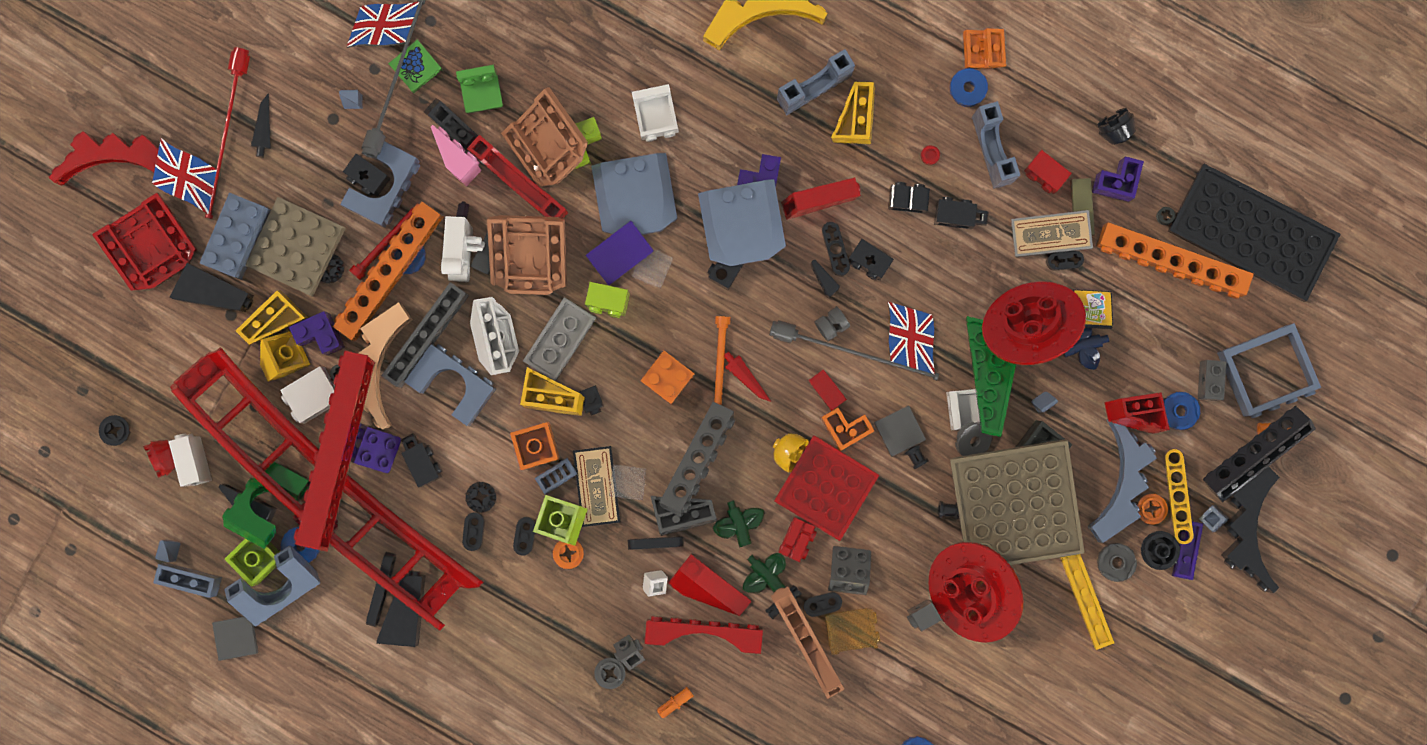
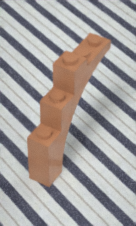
[771,587,845,699]

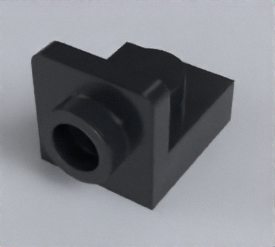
[578,385,604,416]

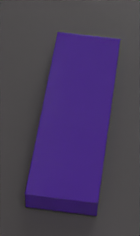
[1172,519,1204,580]

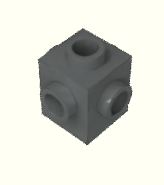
[613,635,645,671]

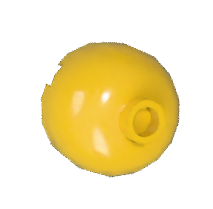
[773,433,809,473]

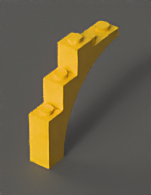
[703,0,828,51]

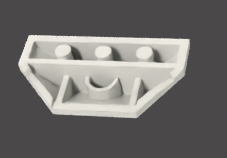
[470,297,519,375]

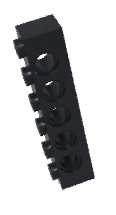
[1203,406,1316,503]

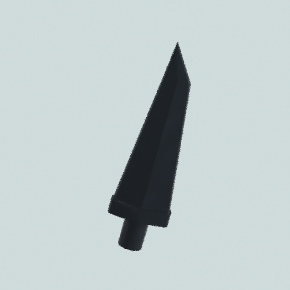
[251,93,271,158]

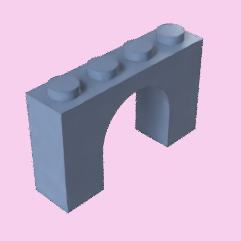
[777,49,855,115]
[972,101,1020,189]
[340,141,420,228]
[404,344,496,426]
[224,546,320,627]

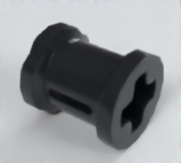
[905,444,929,469]
[938,501,959,520]

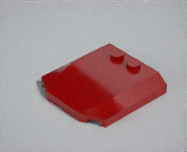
[92,193,197,291]

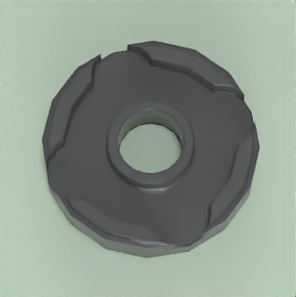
[955,422,992,456]
[1097,543,1137,582]

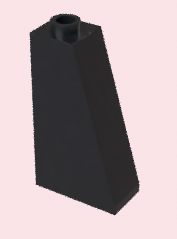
[170,263,254,312]
[376,571,426,647]

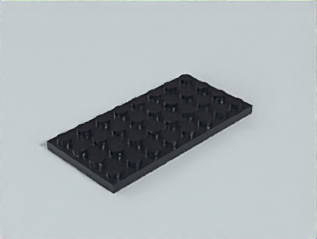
[1168,163,1341,302]

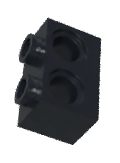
[707,262,744,291]

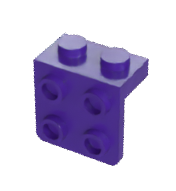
[351,423,401,473]

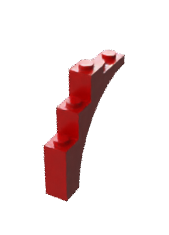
[48,131,159,186]

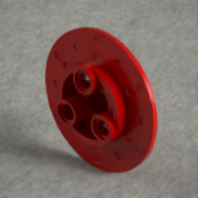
[982,281,1086,365]
[928,542,1023,643]

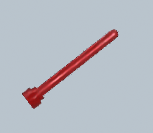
[349,207,414,280]

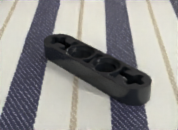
[366,552,396,627]

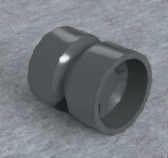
[814,306,850,342]

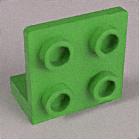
[456,65,503,114]

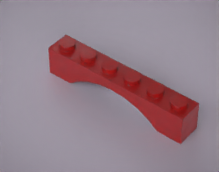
[467,135,568,219]
[645,616,763,654]

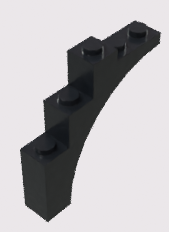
[1221,467,1280,593]

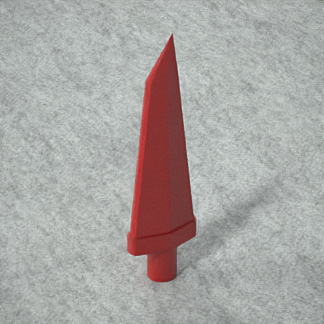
[724,351,771,402]

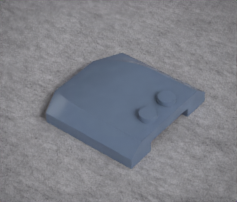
[591,153,677,235]
[698,179,786,266]

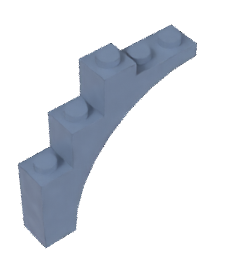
[1087,419,1157,543]

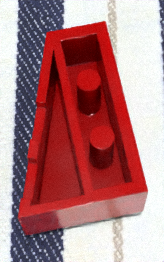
[1104,392,1170,434]

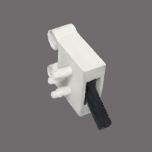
[441,201,485,282]

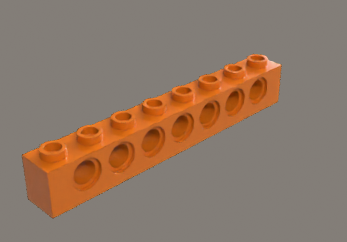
[333,202,444,341]
[1096,222,1254,299]

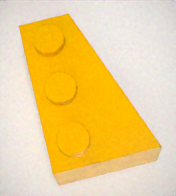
[831,82,875,144]
[235,290,308,345]
[520,367,585,416]

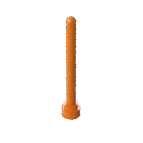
[714,316,731,405]

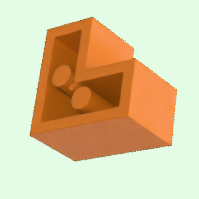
[820,408,874,451]

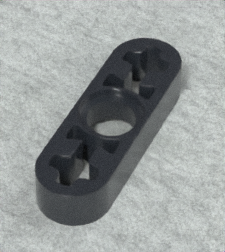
[822,222,850,276]
[627,536,684,550]

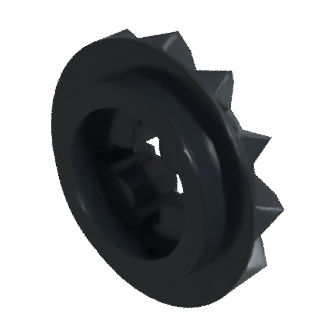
[321,254,344,283]
[99,415,131,446]
[465,482,496,513]

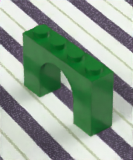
[222,462,309,549]

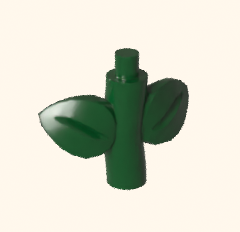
[713,500,765,548]
[742,553,786,593]

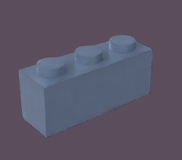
[153,563,222,598]

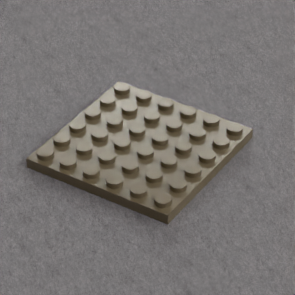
[950,439,1085,565]

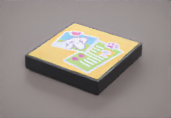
[1073,289,1113,329]

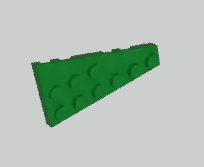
[966,316,1016,437]

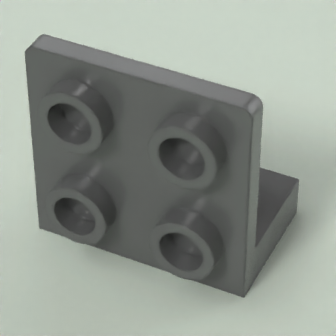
[828,546,871,595]

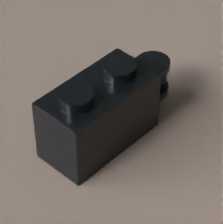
[934,197,989,230]
[401,433,443,488]

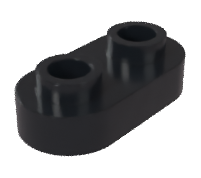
[462,512,485,551]
[513,517,536,556]
[804,592,842,617]

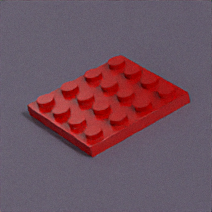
[774,435,879,541]

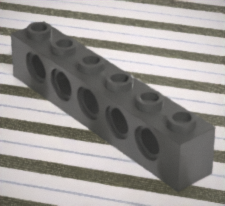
[381,282,469,388]
[659,402,736,517]

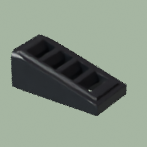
[810,260,840,299]

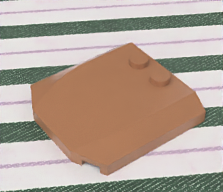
[501,87,588,187]
[487,215,567,295]

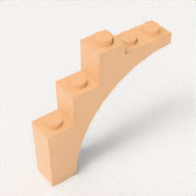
[359,302,413,430]

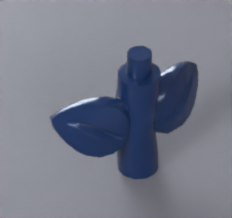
[1063,328,1109,370]

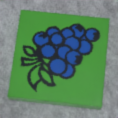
[388,40,443,94]

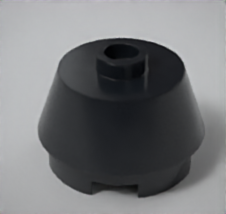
[1097,108,1136,145]
[1141,531,1180,570]

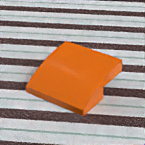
[963,28,1006,69]

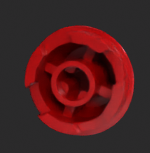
[143,440,175,478]

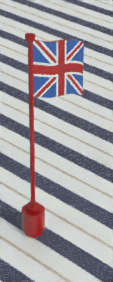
[152,47,250,219]

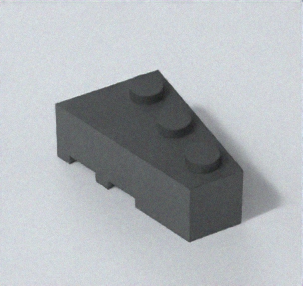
[651,496,717,536]

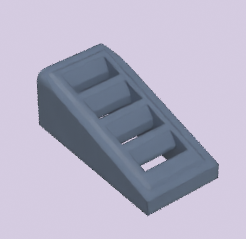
[535,458,577,495]

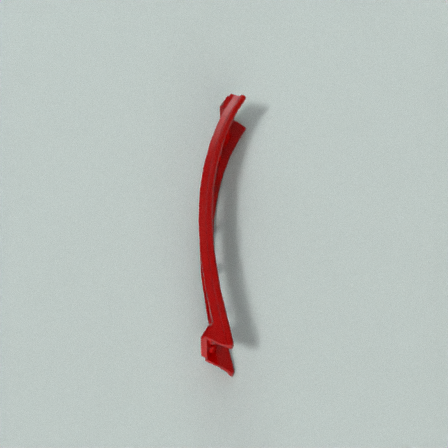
[170,347,483,631]

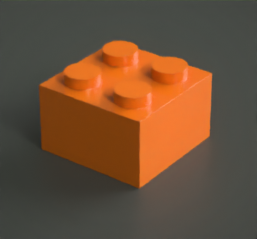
[640,350,695,405]
[510,422,560,470]

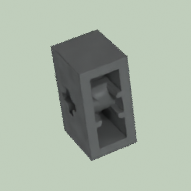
[1198,360,1226,401]
[907,600,942,632]

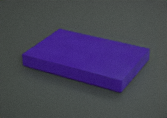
[585,221,654,286]

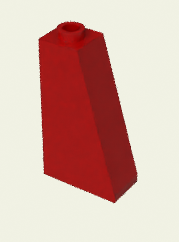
[781,177,861,220]

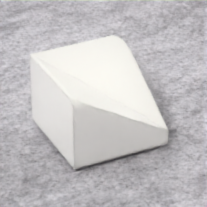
[643,570,668,597]

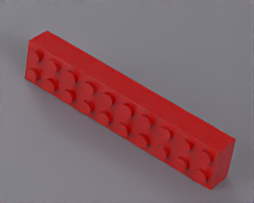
[294,351,375,552]

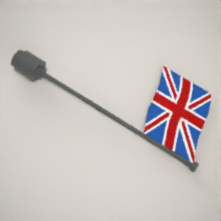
[347,0,426,158]
[769,302,939,381]

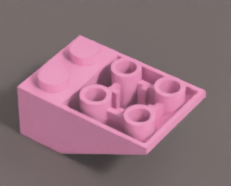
[431,125,481,187]

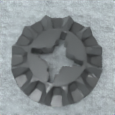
[594,657,626,689]

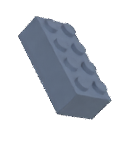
[200,193,271,280]

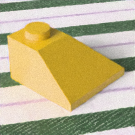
[260,331,310,382]

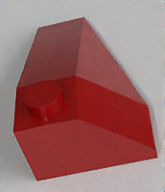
[668,553,751,616]

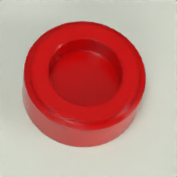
[920,145,940,165]

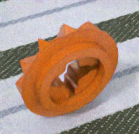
[1136,494,1168,525]
[553,541,584,569]

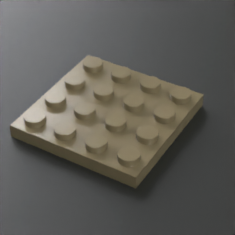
[245,197,346,297]

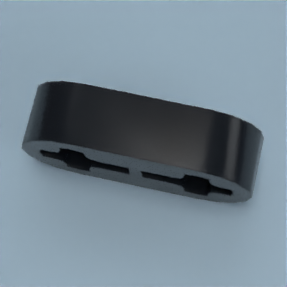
[1046,251,1084,271]

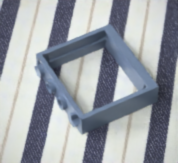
[1217,323,1321,418]

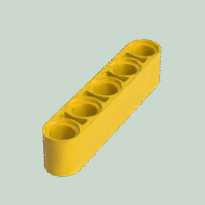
[1164,449,1193,544]

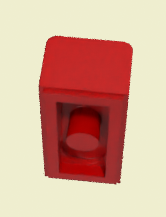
[808,369,847,411]

